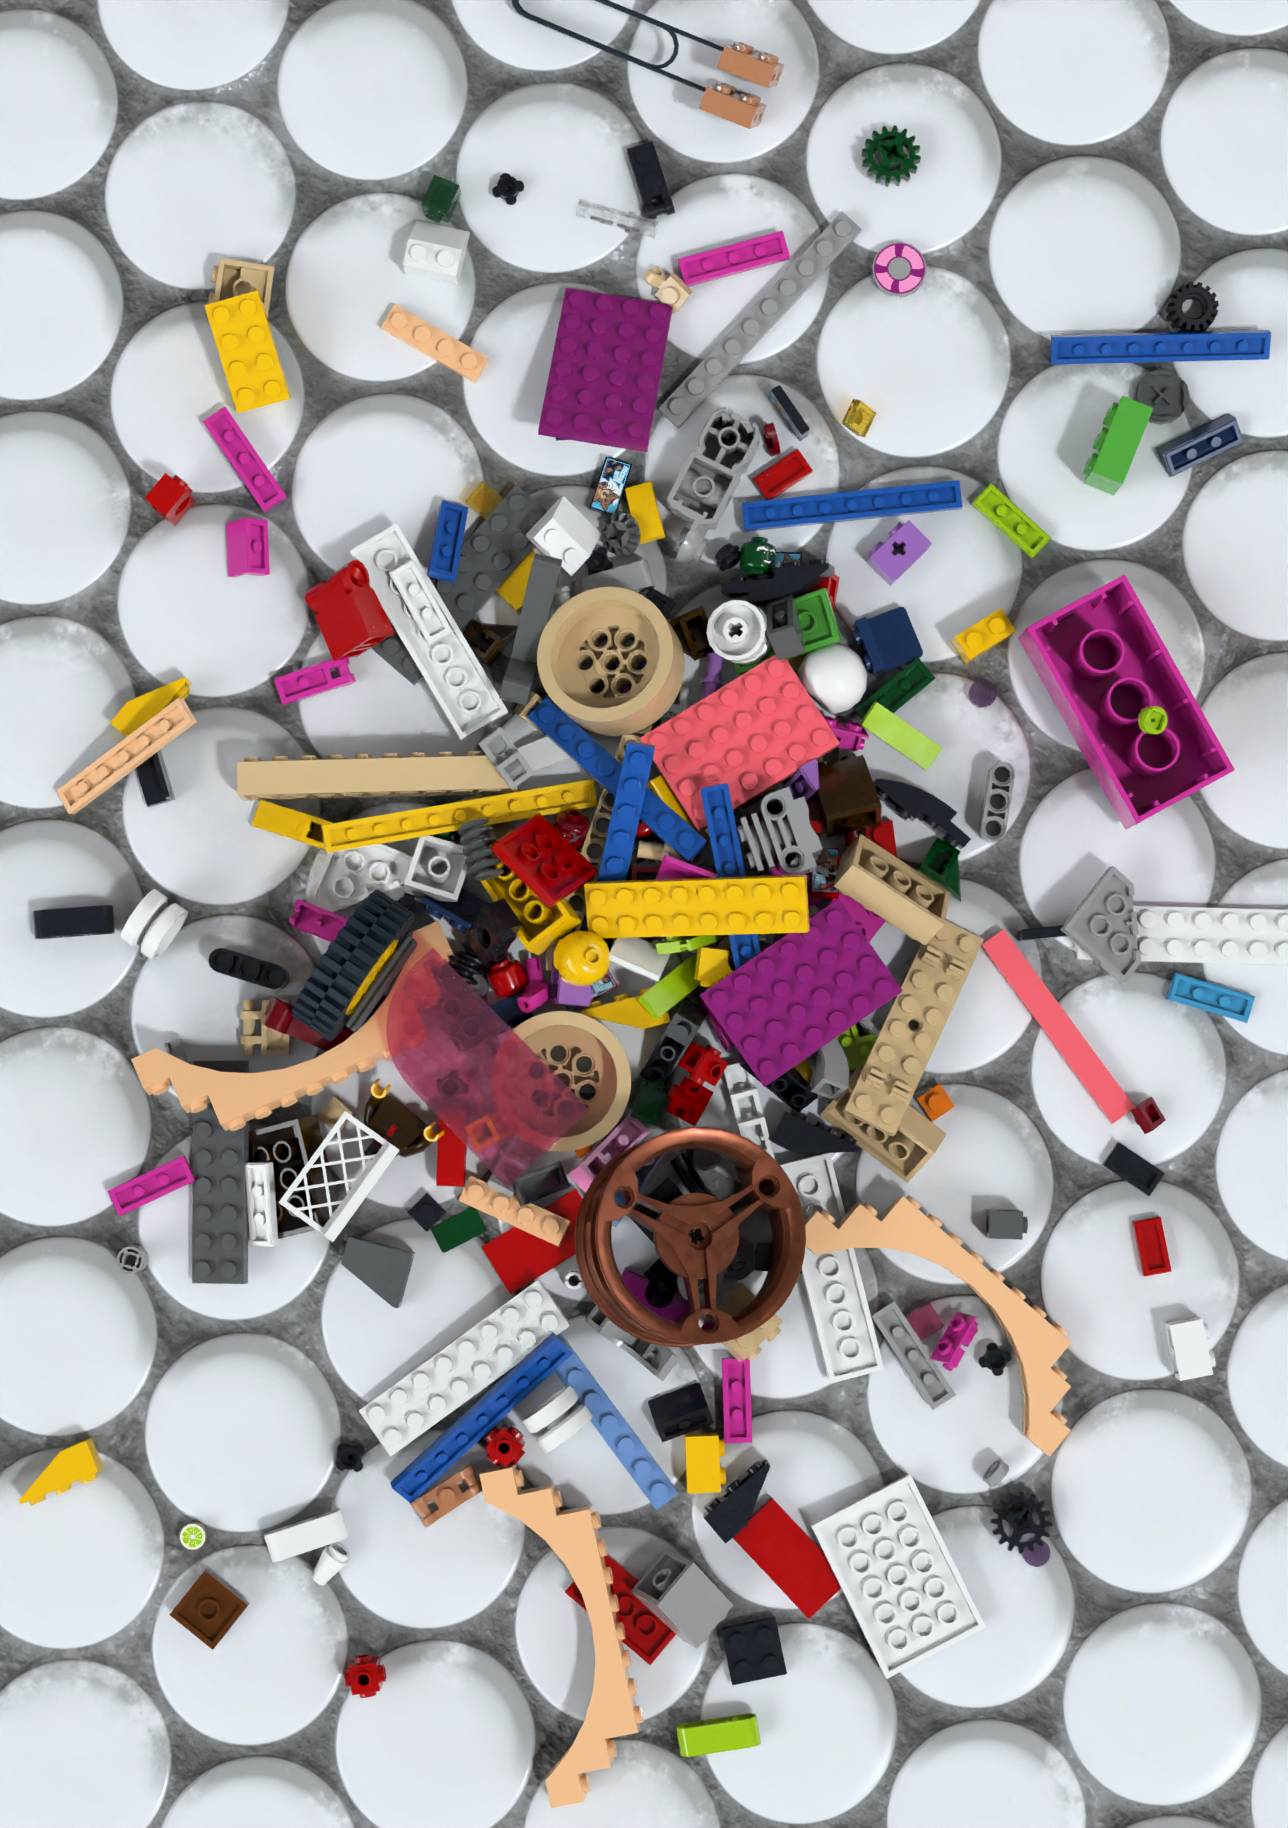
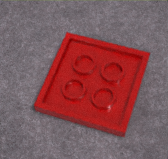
[491,813,598,908]

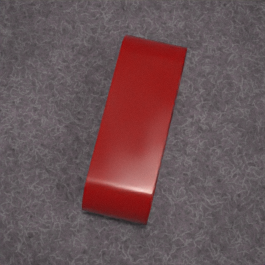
[436,1106,468,1187]

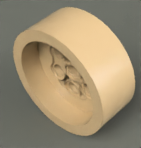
[537,587,685,736]
[491,1011,632,1152]

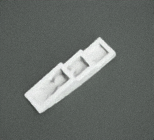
[724,1061,775,1159]

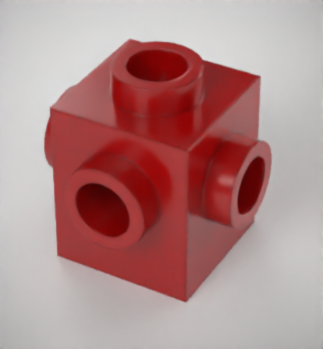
[678,1041,729,1087]
[666,1077,714,1126]
[485,1424,525,1467]
[344,1654,386,1698]

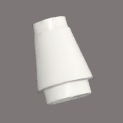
[311,1542,349,1586]

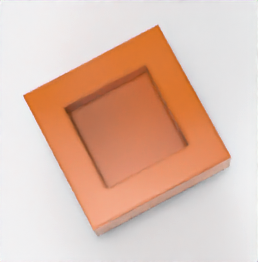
[916,1083,955,1122]

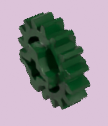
[861,125,921,187]

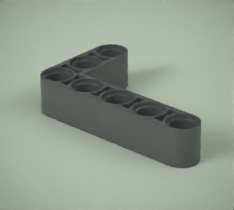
[499,552,562,705]

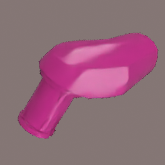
[518,958,549,1013]

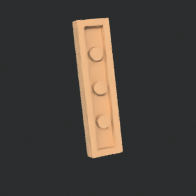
[381,304,489,383]
[458,1175,571,1247]

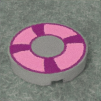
[872,242,926,297]

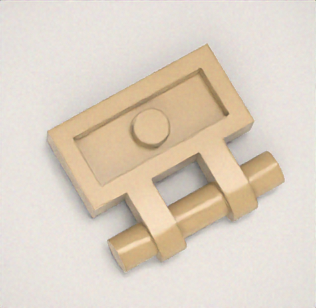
[240,1000,290,1055]

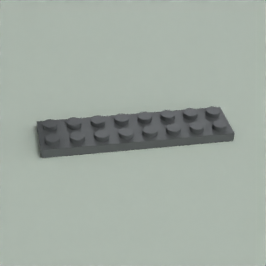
[372,485,547,686]
[192,1060,249,1284]

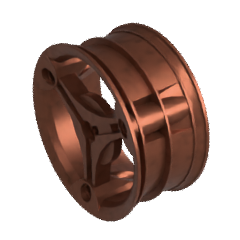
[575,1127,806,1347]

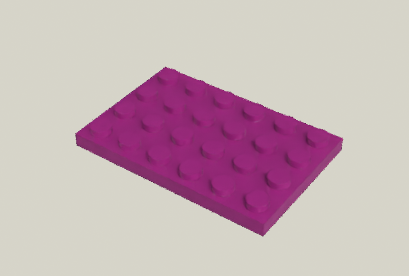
[538,288,673,452]
[700,898,903,1087]

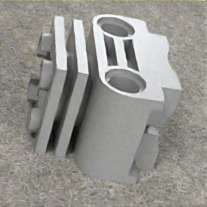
[737,787,823,876]

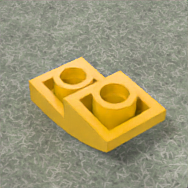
[625,481,666,545]

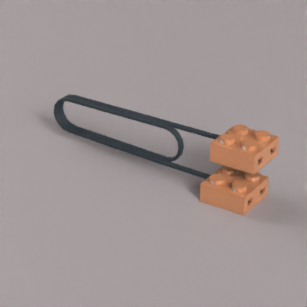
[511,0,784,129]

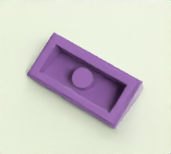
[784,759,819,801]

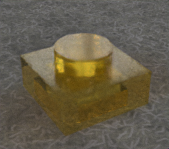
[842,399,877,437]
[465,481,503,520]

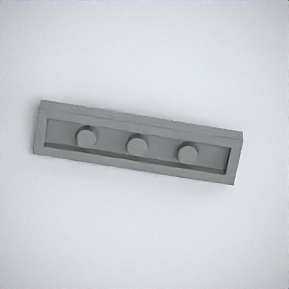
[871,1300,956,1410]

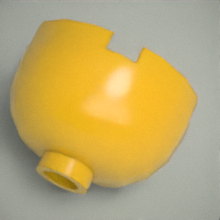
[553,931,611,986]

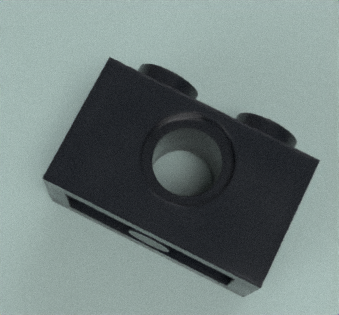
[465,899,522,964]

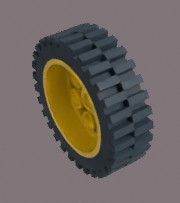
[292,889,416,1041]

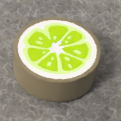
[179,1521,208,1551]

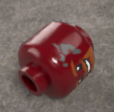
[553,808,590,849]

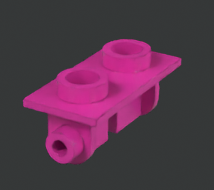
[822,715,869,751]
[930,1312,978,1371]

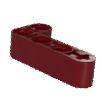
[260,997,355,1051]

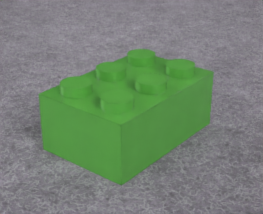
[1082,396,1153,496]

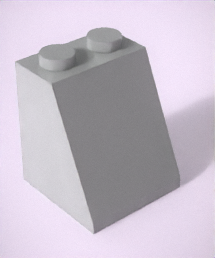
[630,1549,733,1648]

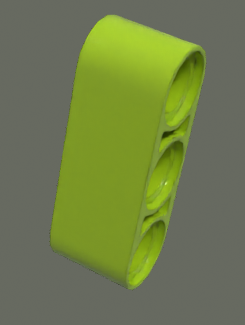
[676,1713,761,1757]

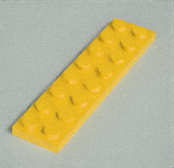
[584,875,810,938]

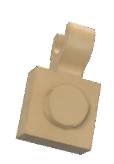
[644,266,694,314]

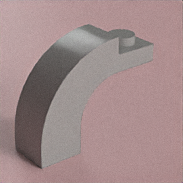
[806,1038,849,1100]
[585,1306,680,1381]

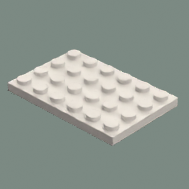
[810,1474,986,1679]

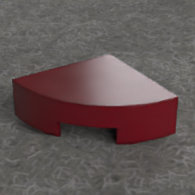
[762,422,781,457]

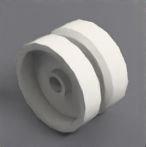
[706,600,772,665]
[120,889,188,961]
[521,1384,594,1454]

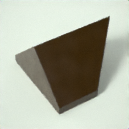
[669,606,715,661]
[462,620,518,668]

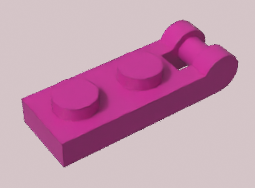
[274,658,356,706]

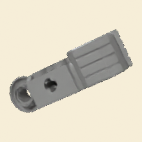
[667,407,760,563]

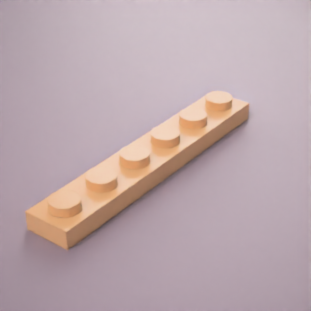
[56,698,197,814]

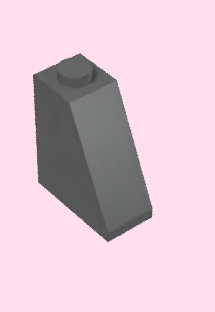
[338,1235,415,1308]

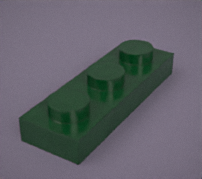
[855,658,936,720]

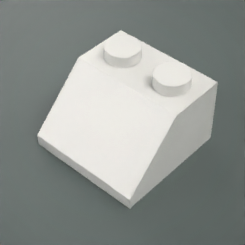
[403,220,470,285]
[525,496,601,576]
[404,835,469,902]
[609,937,671,983]

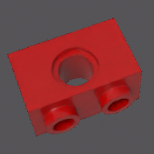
[144,473,195,526]

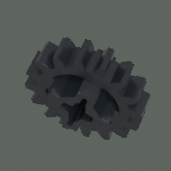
[990,1491,1052,1554]

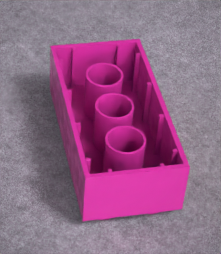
[1018,574,1235,830]

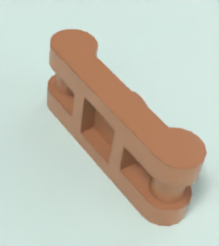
[410,1464,483,1528]

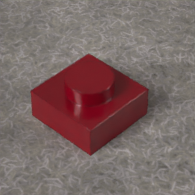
[1130,1097,1166,1134]

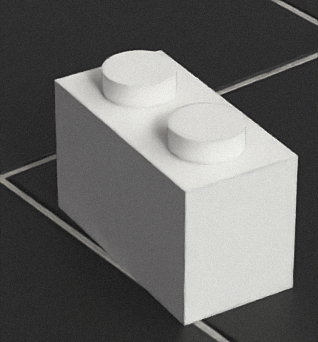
[1164,1317,1216,1381]

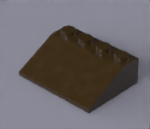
[249,1115,339,1239]

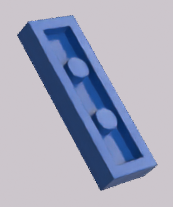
[427,500,468,583]

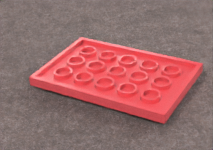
[640,654,840,833]

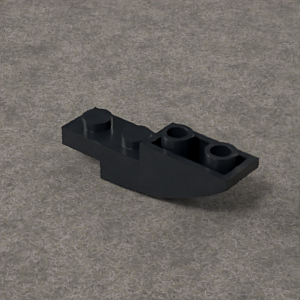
[721,559,835,607]
[873,779,971,849]

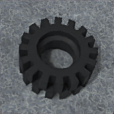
[1166,282,1219,332]

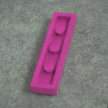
[678,231,790,287]
[203,407,287,513]

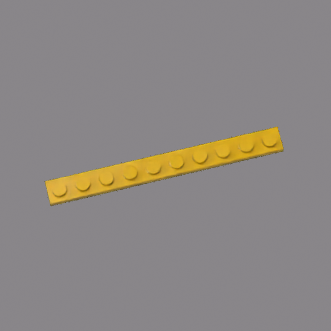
[321,779,597,853]

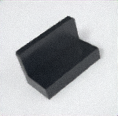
[136,749,175,807]
[648,1383,714,1443]

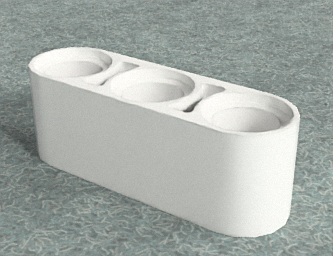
[264,1509,349,1562]

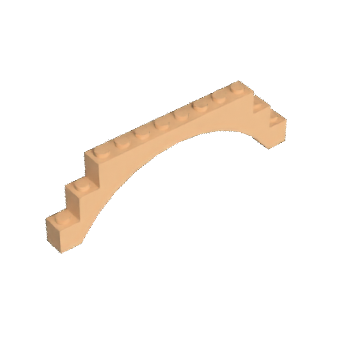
[131,921,454,1131]
[805,1195,1072,1456]
[479,1464,644,1808]

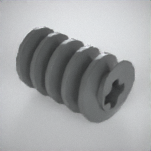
[458,819,504,881]

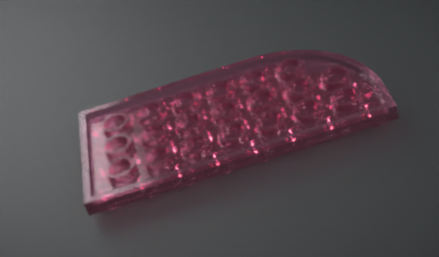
[386,948,589,1189]

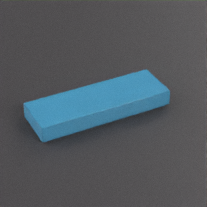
[1166,973,1255,1023]

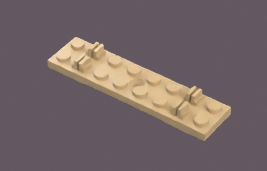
[842,920,984,1137]

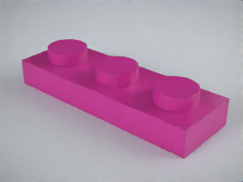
[108,1155,196,1216]
[722,1358,752,1444]

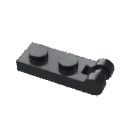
[627,141,675,221]

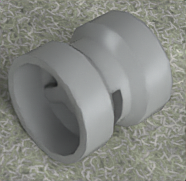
[116,1245,149,1274]

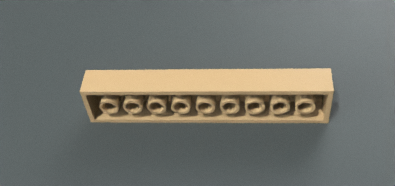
[237,751,519,801]

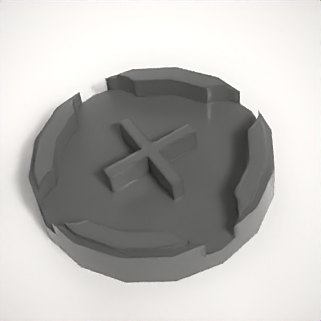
[1133,369,1190,425]

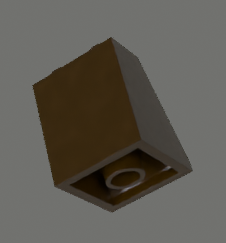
[814,754,882,838]

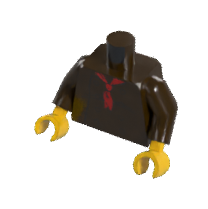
[363,1078,444,1160]

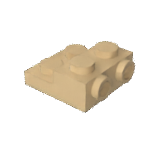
[208,258,275,317]
[701,1282,783,1362]

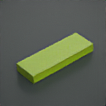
[971,483,1051,559]
[860,702,942,771]
[638,953,701,1021]

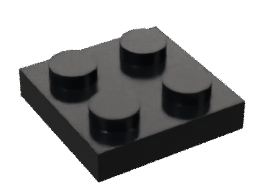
[721,1617,787,1685]

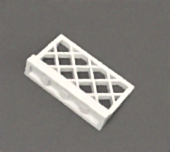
[278,1111,400,1242]

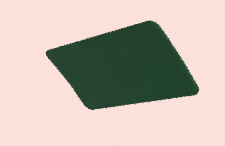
[431,1207,486,1253]

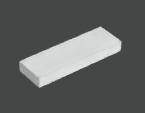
[389,559,453,646]
[245,1162,278,1247]

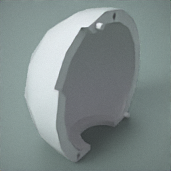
[797,644,867,714]

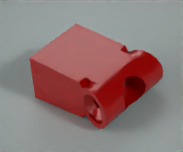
[304,560,395,661]

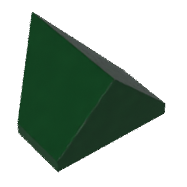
[917,837,961,902]

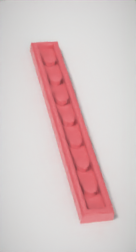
[981,929,1135,1124]

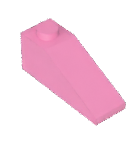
[567,1112,650,1193]

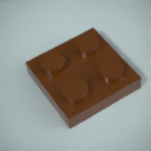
[170,1569,250,1650]

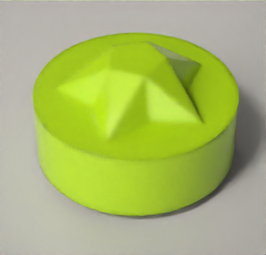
[1138,706,1168,734]

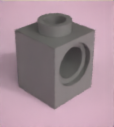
[986,1209,1028,1240]

